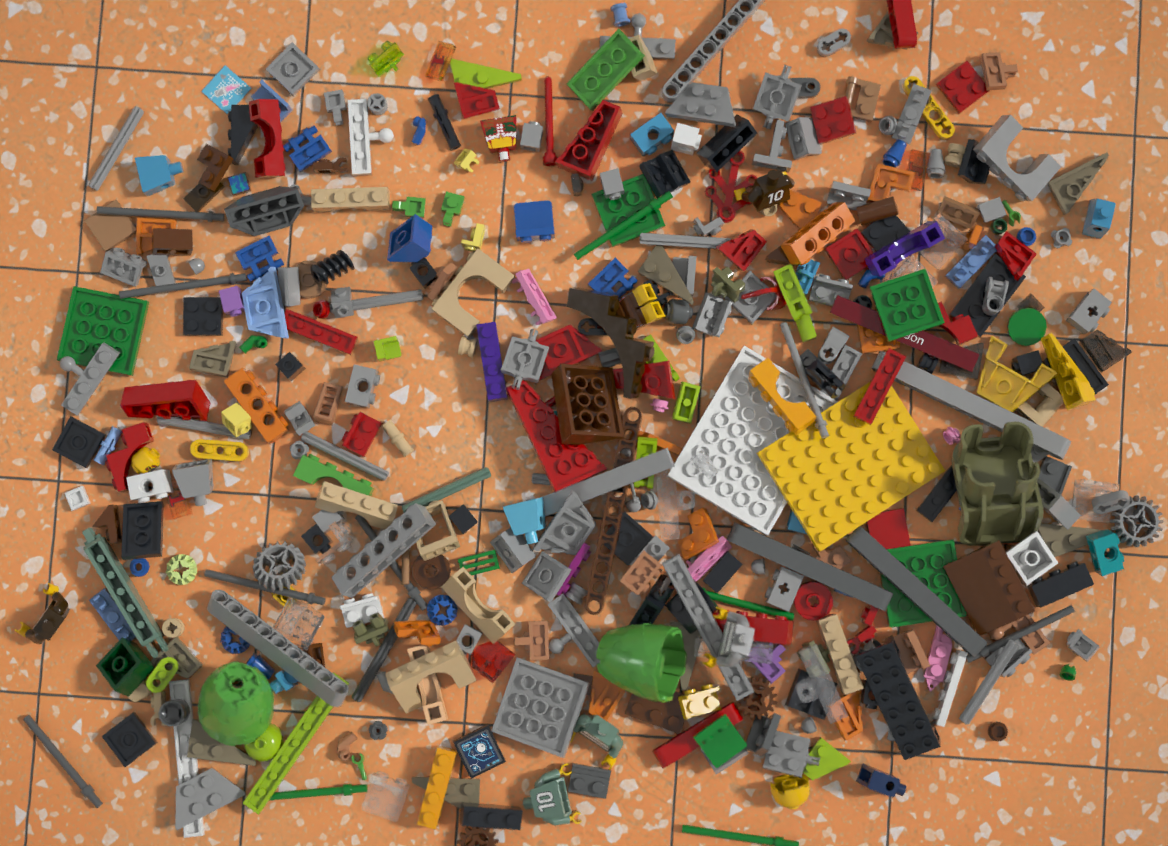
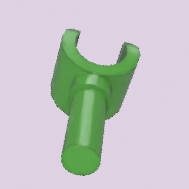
[1002,200,1021,226]
[352,753,367,780]

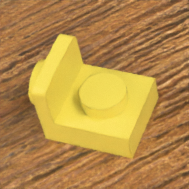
[461,223,486,251]

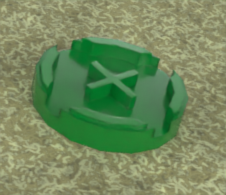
[1007,308,1047,346]

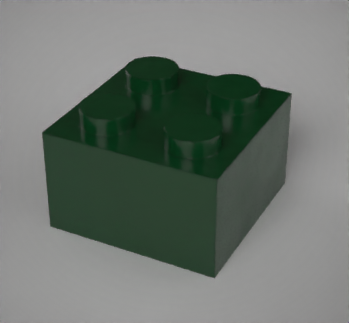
[96,637,155,697]

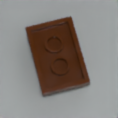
[625,691,685,734]

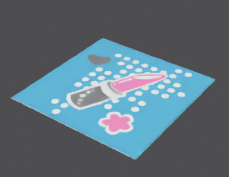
[201,65,251,115]

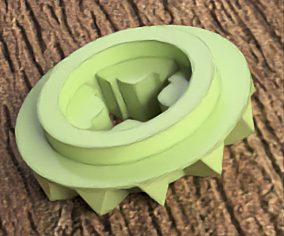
[166,554,197,585]

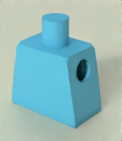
[503,497,546,545]

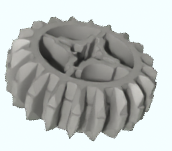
[1109,495,1164,547]
[253,541,306,592]

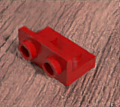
[341,412,382,457]

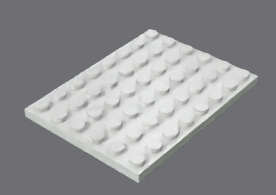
[667,346,838,536]

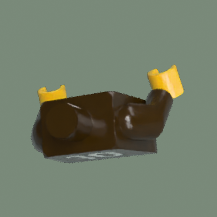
[734,170,795,212]
[15,583,70,644]

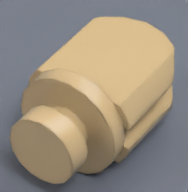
[128,678,158,702]

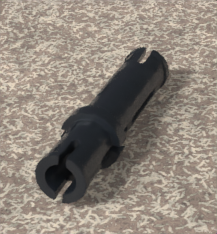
[428,94,461,151]

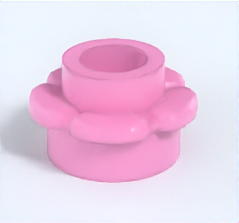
[650,398,669,412]
[943,427,961,445]

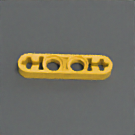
[903,76,955,140]

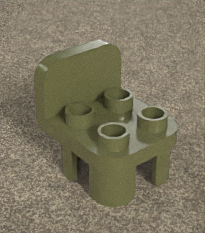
[951,422,1043,546]

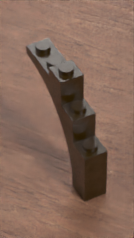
[567,287,655,399]

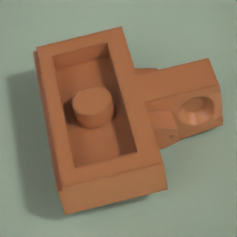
[980,52,1018,90]
[427,262,457,301]
[812,545,851,583]
[514,621,549,660]

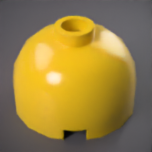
[770,774,810,810]

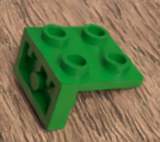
[693,713,747,768]

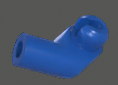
[412,116,426,145]
[858,269,886,289]

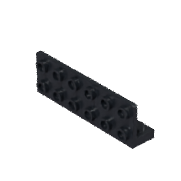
[856,635,941,760]

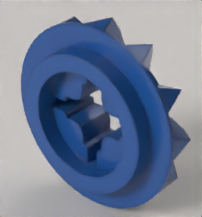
[427,595,458,626]
[220,626,250,654]

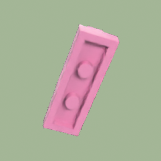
[512,269,557,325]
[686,534,732,581]

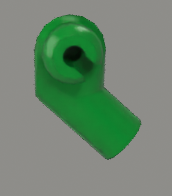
[239,335,268,354]

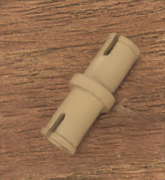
[381,420,414,457]

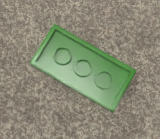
[567,28,645,111]

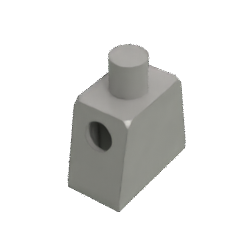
[172,459,214,506]

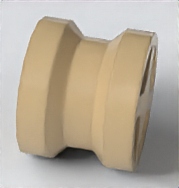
[458,336,477,358]
[162,618,185,638]

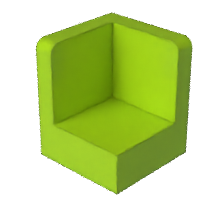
[374,336,402,362]

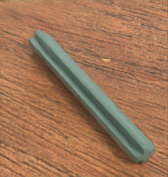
[402,467,491,513]

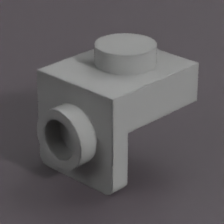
[693,217,724,237]
[331,287,354,318]
[284,401,315,436]
[1067,629,1100,662]

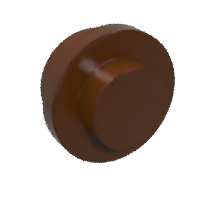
[988,722,1008,741]

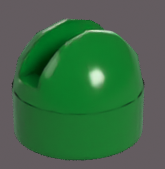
[1059,664,1076,681]

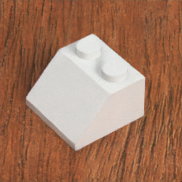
[1006,531,1058,585]

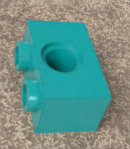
[1086,529,1124,576]

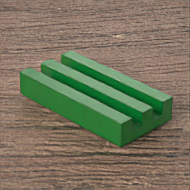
[458,550,500,576]

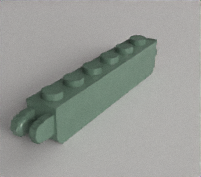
[82,528,169,659]

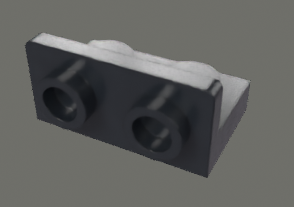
[958,139,990,184]

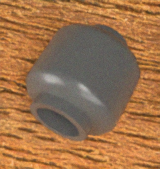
[663,299,693,324]

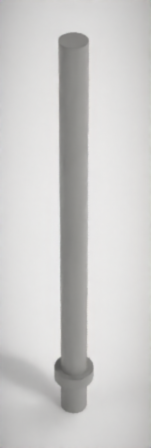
[780,322,829,438]

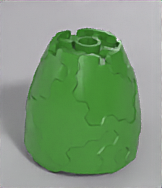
[596,624,687,702]
[198,661,274,746]

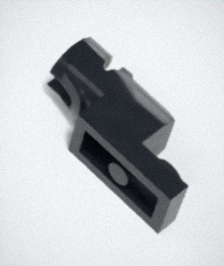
[800,349,846,399]
[628,574,675,626]

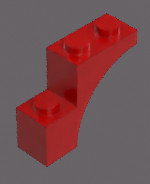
[938,301,978,345]
[105,422,154,492]

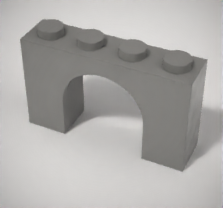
[973,115,1061,201]

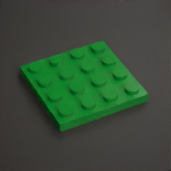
[57,286,149,376]
[880,539,967,628]

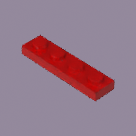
[284,309,358,355]
[853,348,906,425]

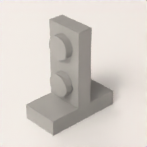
[752,120,792,172]

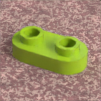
[146,657,179,693]

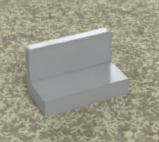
[785,117,822,160]
[670,256,697,297]
[278,267,301,306]
[490,527,536,573]

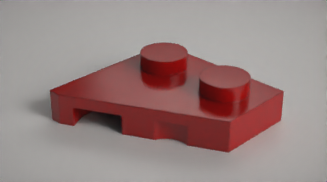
[454,82,500,119]
[716,229,767,271]
[994,231,1037,281]

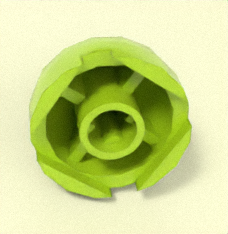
[244,723,284,762]

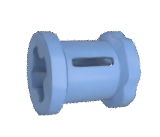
[610,3,631,27]

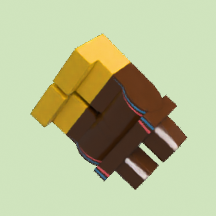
[616,283,665,331]

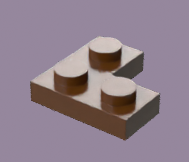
[197,144,234,192]

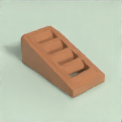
[313,382,343,426]

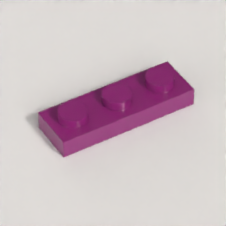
[557,543,591,596]

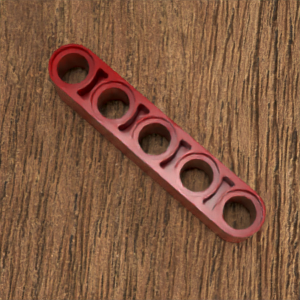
[887,0,917,49]
[652,702,744,768]

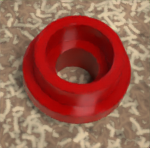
[313,300,330,319]

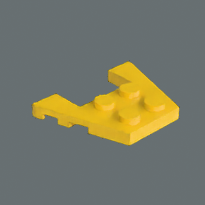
[977,336,1058,412]

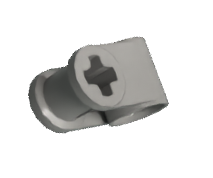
[982,277,1009,316]
[818,327,850,365]

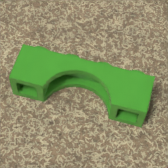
[293,454,375,496]

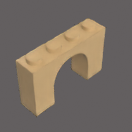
[431,249,515,338]
[385,640,477,714]

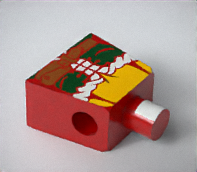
[480,115,517,162]

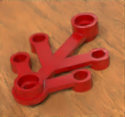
[705,150,757,223]

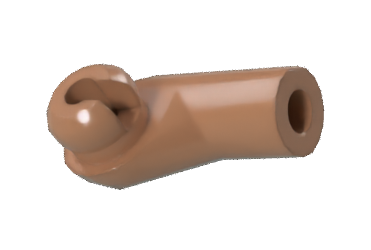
[337,731,358,761]

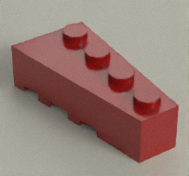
[555,100,623,181]
[120,380,211,421]
[713,609,794,645]

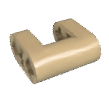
[1015,383,1064,427]

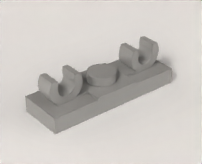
[892,84,932,145]

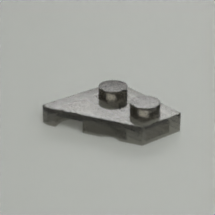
[939,343,984,380]

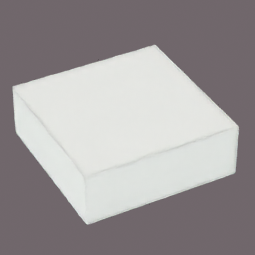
[64,486,91,511]

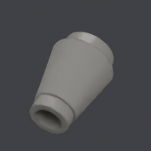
[926,149,946,179]

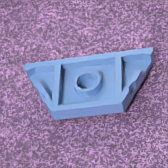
[242,267,289,339]

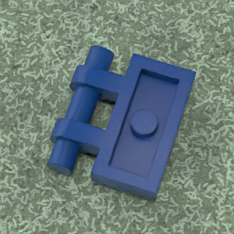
[283,125,332,172]
[235,236,285,282]
[588,258,638,299]

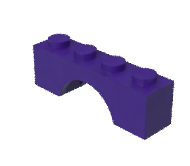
[864,221,945,277]
[476,322,508,402]

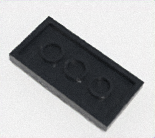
[949,254,1026,338]

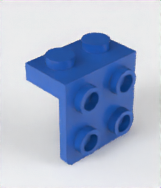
[514,200,555,243]

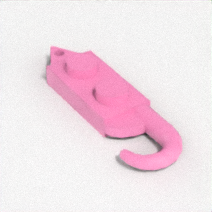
[923,626,952,692]

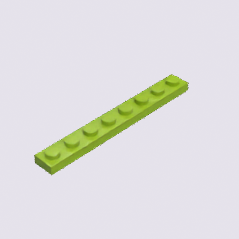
[243,672,350,814]

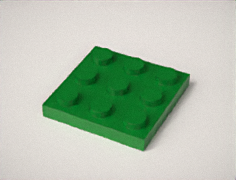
[591,174,666,248]
[870,268,945,342]

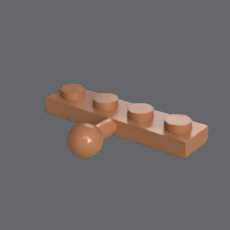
[989,614,1050,655]

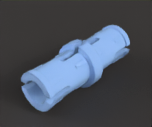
[93,426,123,465]

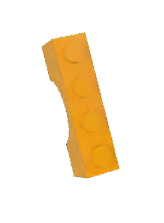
[748,358,816,435]
[417,746,457,830]

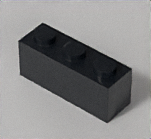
[696,114,758,172]
[1027,561,1094,608]
[459,802,523,830]

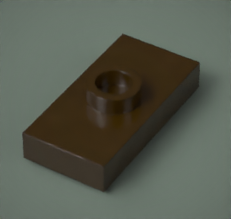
[183,182,225,212]

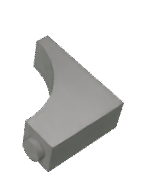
[1037,478,1081,530]

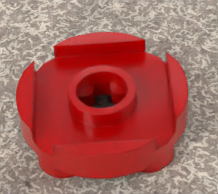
[794,581,833,621]

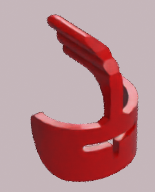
[741,277,787,311]

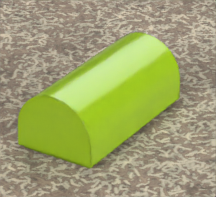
[795,302,817,342]
[672,381,701,424]

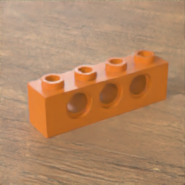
[780,202,855,265]
[224,368,289,444]

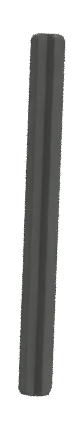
[352,598,417,702]

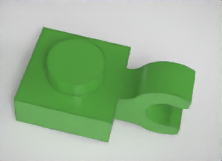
[441,191,465,227]
[392,197,426,218]

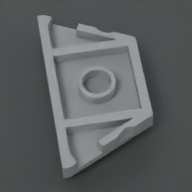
[665,82,736,127]
[533,490,596,555]
[175,768,246,830]

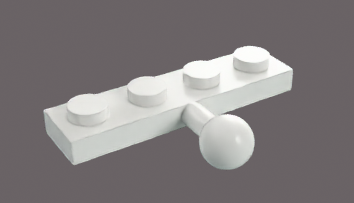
[348,99,394,176]

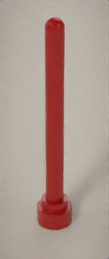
[543,76,558,166]

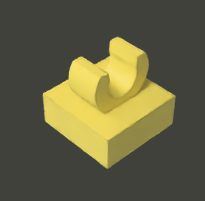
[454,148,479,172]

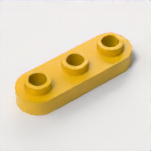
[190,439,249,462]

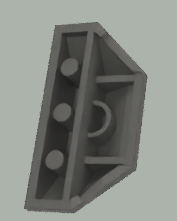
[224,186,304,236]

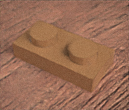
[936,196,980,229]

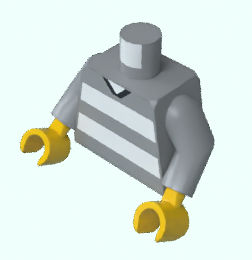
[702,607,754,668]

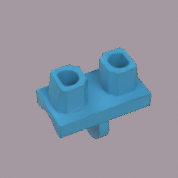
[795,259,820,295]
[270,670,298,694]

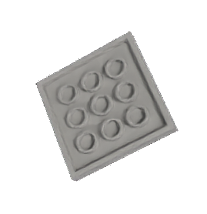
[492,657,590,758]

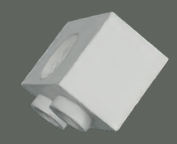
[671,123,702,156]
[126,469,174,503]

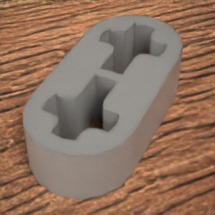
[817,29,851,57]
[1092,490,1130,514]

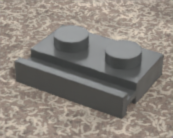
[1038,456,1072,495]
[568,763,611,799]

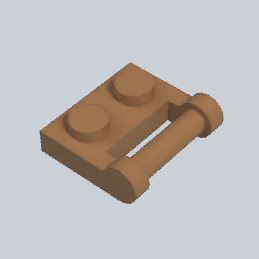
[845,76,881,122]

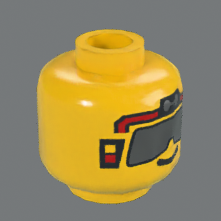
[131,447,160,474]

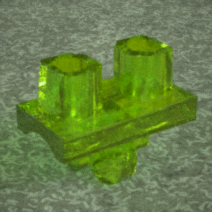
[367,41,404,77]

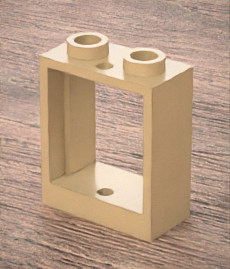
[410,500,460,561]

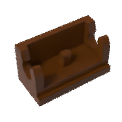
[152,228,193,256]

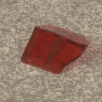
[471,641,516,683]

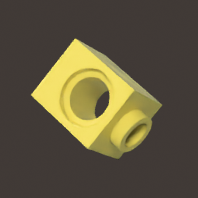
[221,402,252,437]

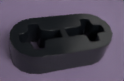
[578,318,609,336]

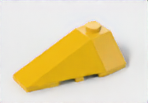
[1041,333,1096,410]

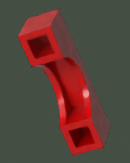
[249,99,285,178]

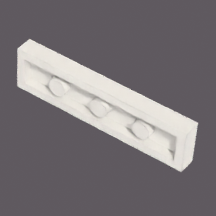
[932,649,968,727]

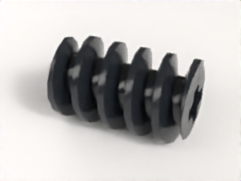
[310,250,354,287]

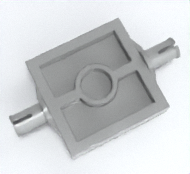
[753,65,802,129]
[501,329,549,390]
[763,731,820,778]

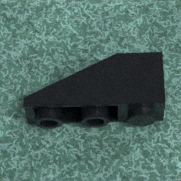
[228,105,257,165]

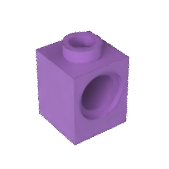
[219,286,245,317]

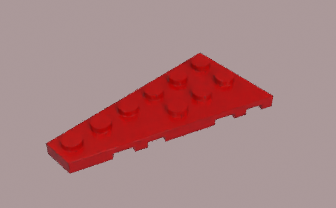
[506,380,608,493]

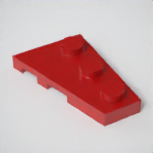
[613,360,675,399]

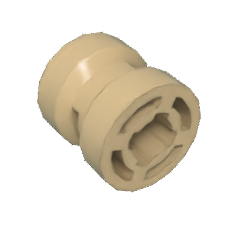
[944,143,966,168]

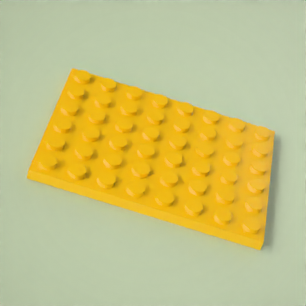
[757,381,945,552]

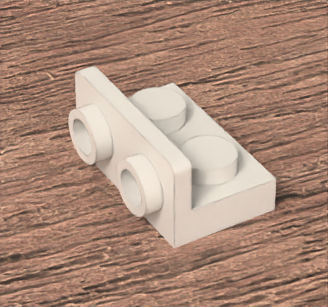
[339,593,384,628]

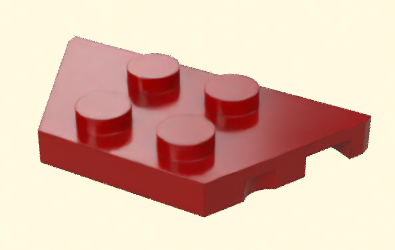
[535,325,602,381]

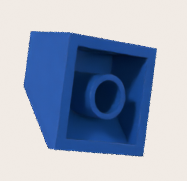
[387,214,432,262]

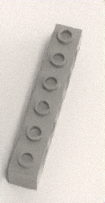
[331,503,436,598]

